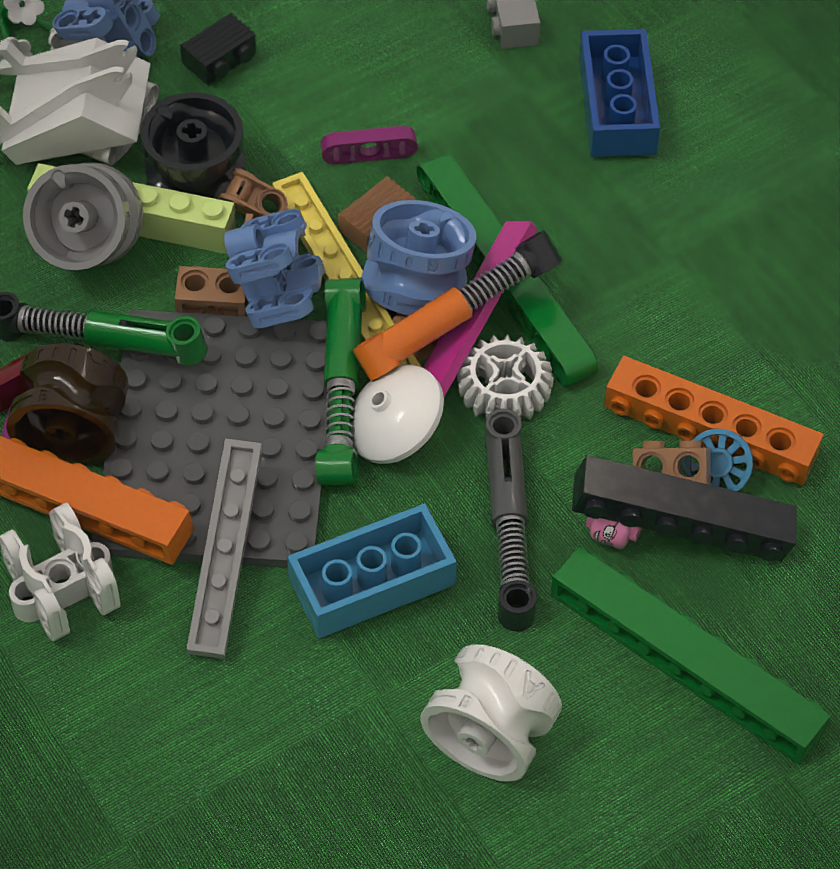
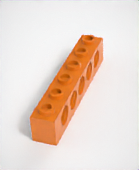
[604,355,824,486]

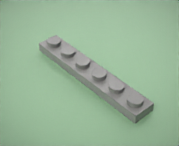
[186,438,263,659]

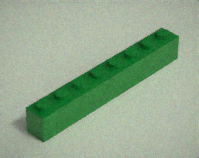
[550,546,831,766]

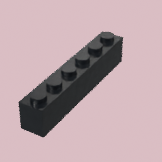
[572,455,797,562]

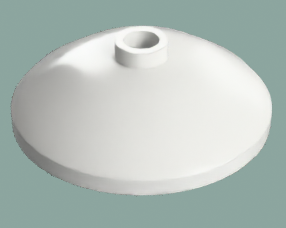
[349,365,444,464]

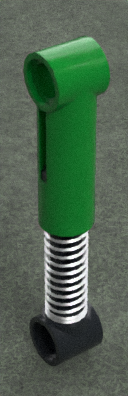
[0,292,208,366]

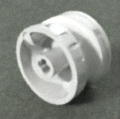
[420,644,562,781]

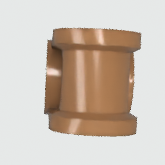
[218,168,288,218]

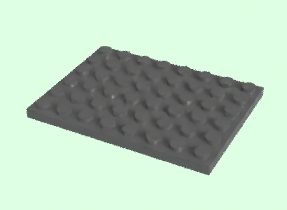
[92,309,330,568]

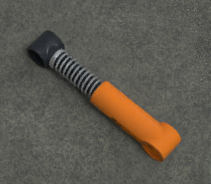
[352,230,563,381]

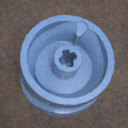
[362,200,477,315]

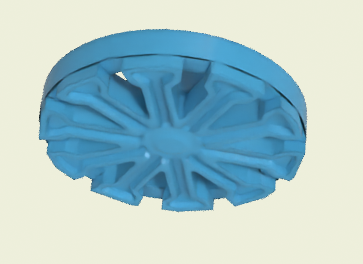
[684,429,753,492]

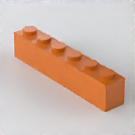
[0,436,194,565]

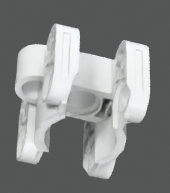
[0,502,121,641]

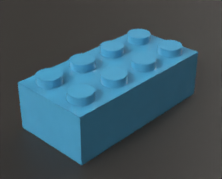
[287,503,457,639]

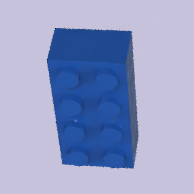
[579,29,660,157]

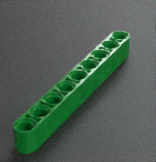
[416,153,598,387]

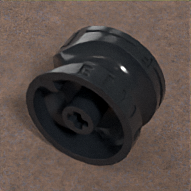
[140,92,246,199]

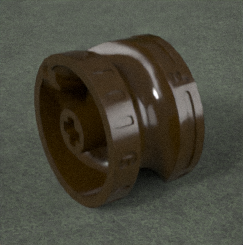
[6,344,129,466]

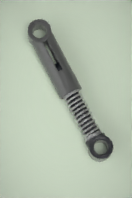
[484,408,537,632]

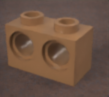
[174,266,249,316]
[633,441,711,485]

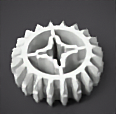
[457,334,553,420]

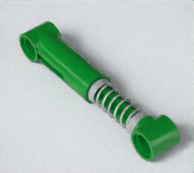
[315,277,366,486]

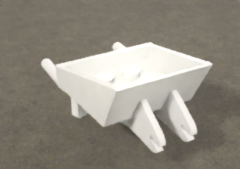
[0,37,150,165]

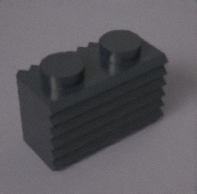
[180,13,256,85]

